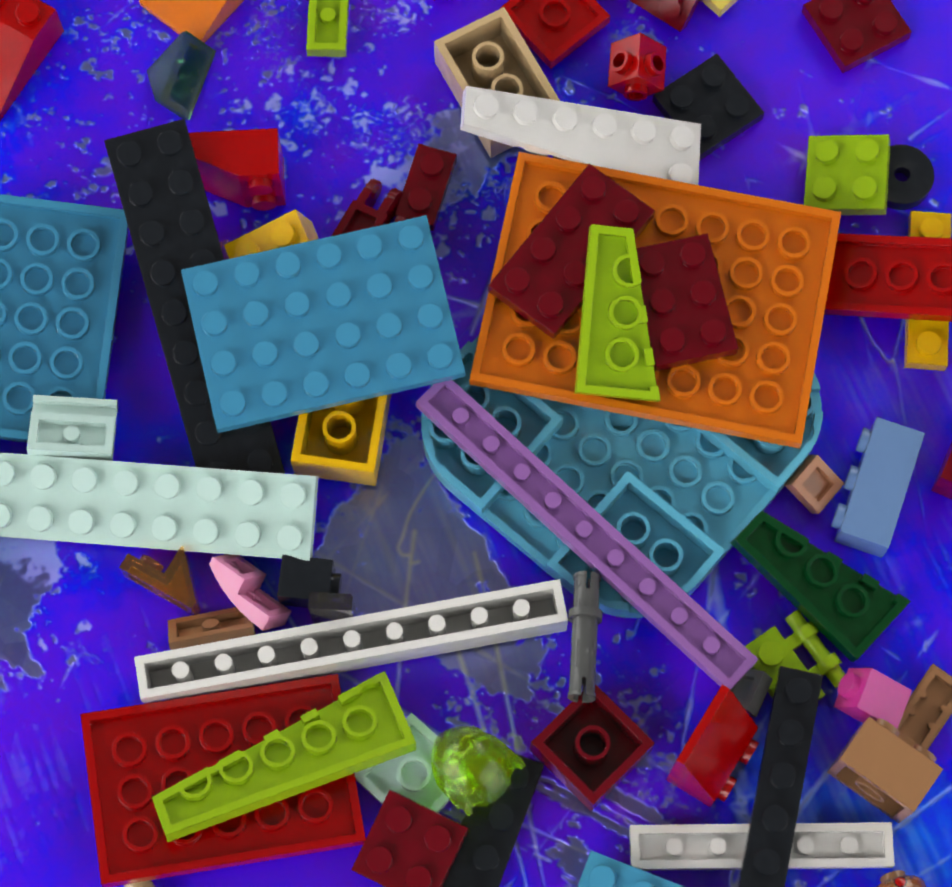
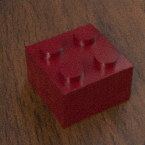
[530,684,655,811]

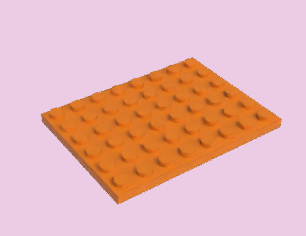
[469,152,841,449]

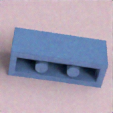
[831,417,925,558]

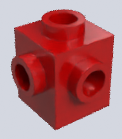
[608,32,667,101]

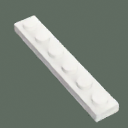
[629,822,895,871]

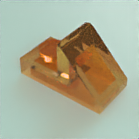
[119,546,201,615]

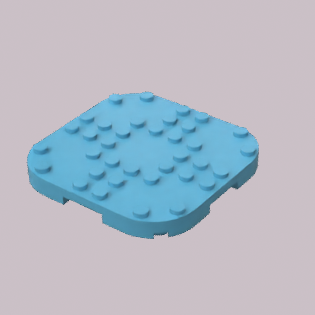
[421,335,823,618]

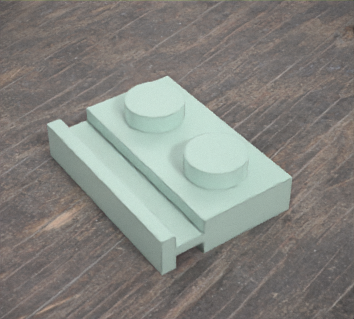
[27,395,118,461]

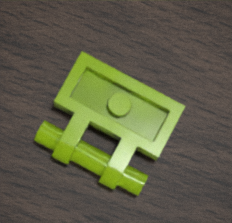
[745,610,845,700]

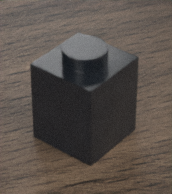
[277,555,342,610]

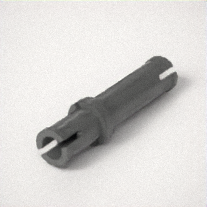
[568,571,603,703]

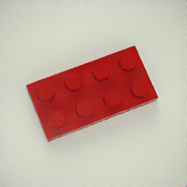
[824,233,952,322]

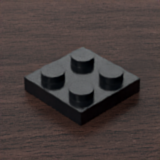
[652,54,764,161]

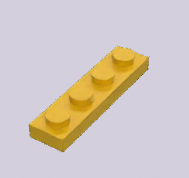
[904,211,951,371]

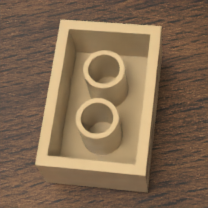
[434,7,560,158]

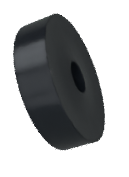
[887,145,934,210]

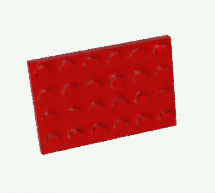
[80,674,366,887]

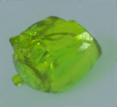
[431,725,526,816]

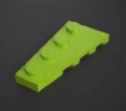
[574,224,661,402]

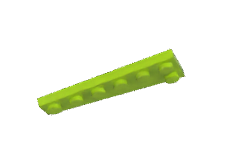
[152,671,417,842]

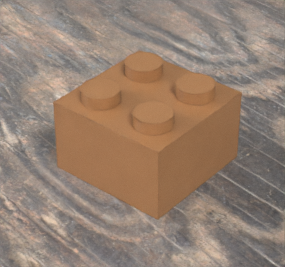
[827,717,943,823]

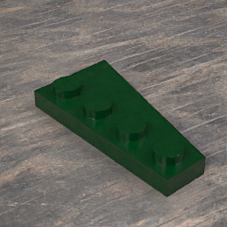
[730,511,911,662]

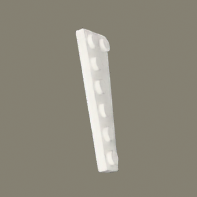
[460,86,701,185]

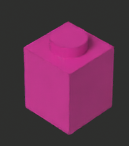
[833,668,912,729]

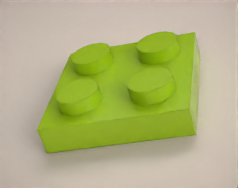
[804,134,891,215]

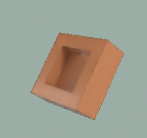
[785,455,845,514]

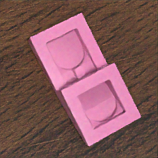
[209,554,291,631]

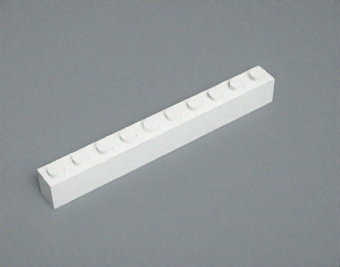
[134,579,568,704]

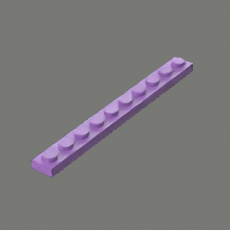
[416,380,758,690]

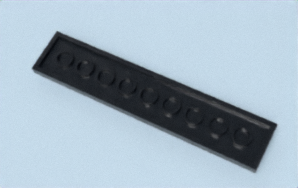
[104,119,285,474]

